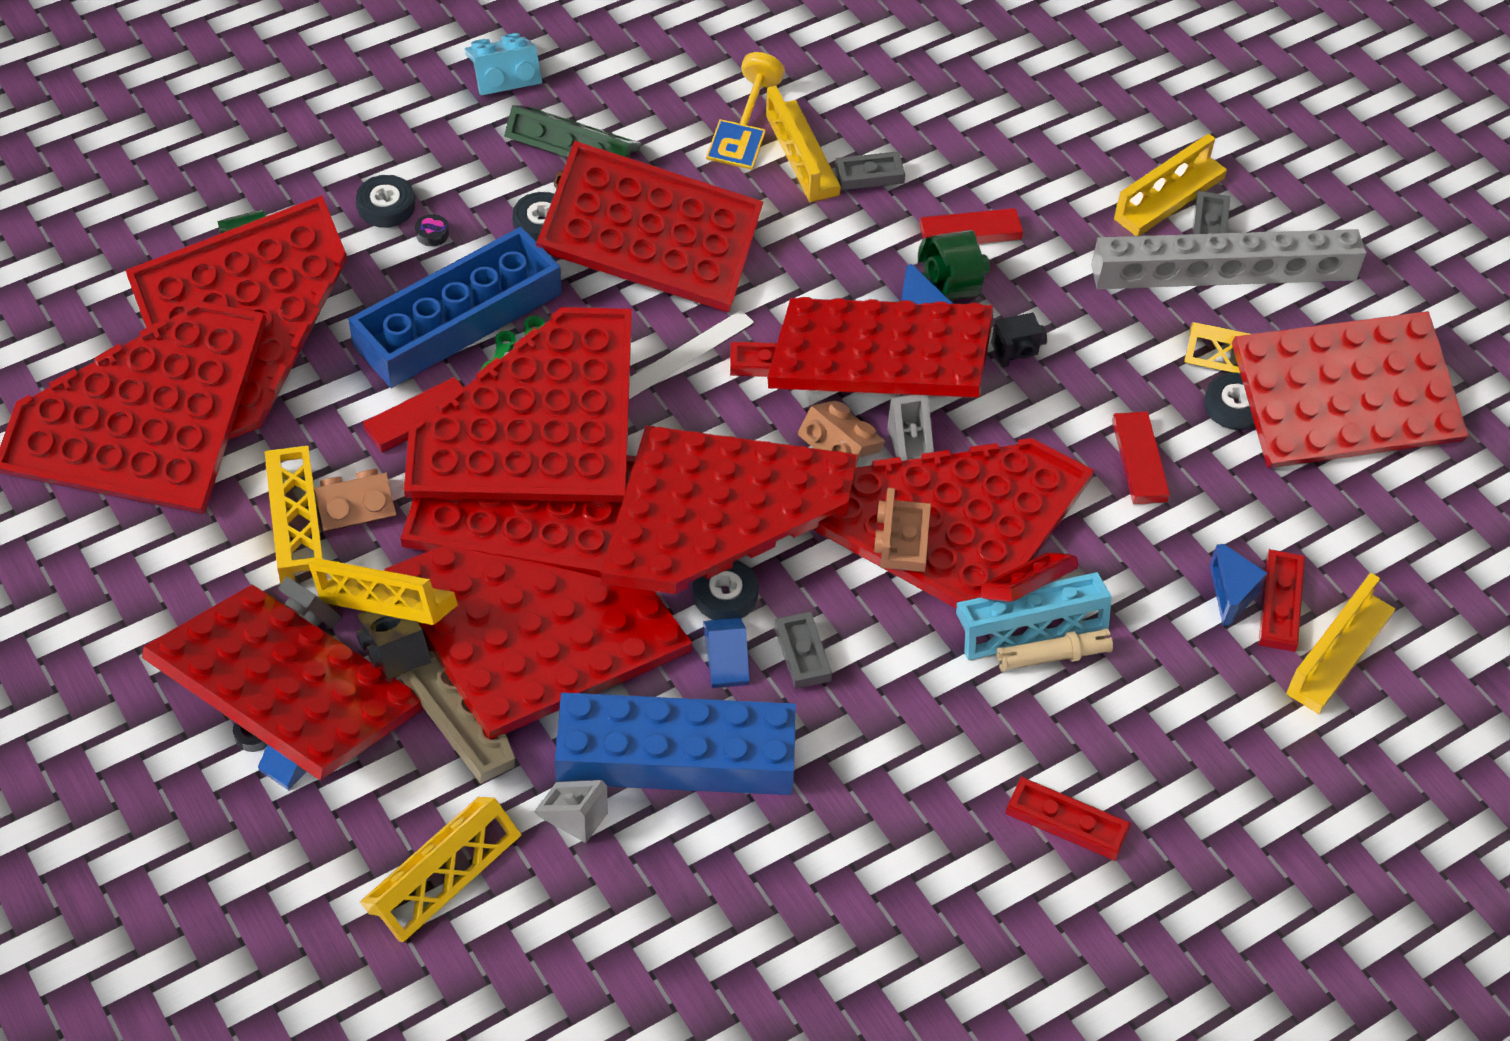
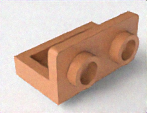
[798,401,885,462]
[314,469,396,532]
[874,488,931,572]

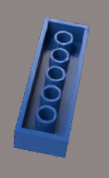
[348,226,562,388]
[555,693,796,795]

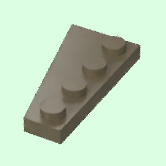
[399,651,515,784]

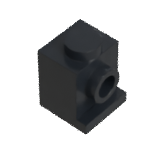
[991,312,1047,367]

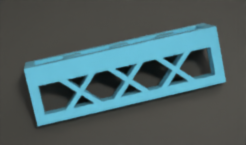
[956,572,1112,660]

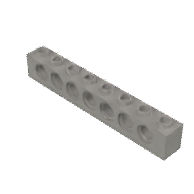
[1091,229,1366,289]

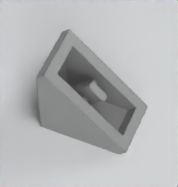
[887,395,934,461]
[534,780,608,843]

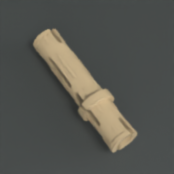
[997,628,1113,672]

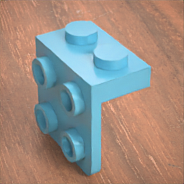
[465,33,542,95]

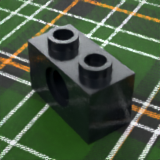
[355,612,432,679]

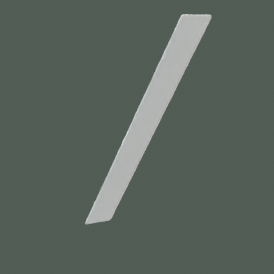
[629,310,754,399]

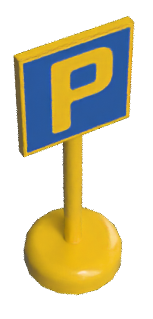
[706,52,785,170]

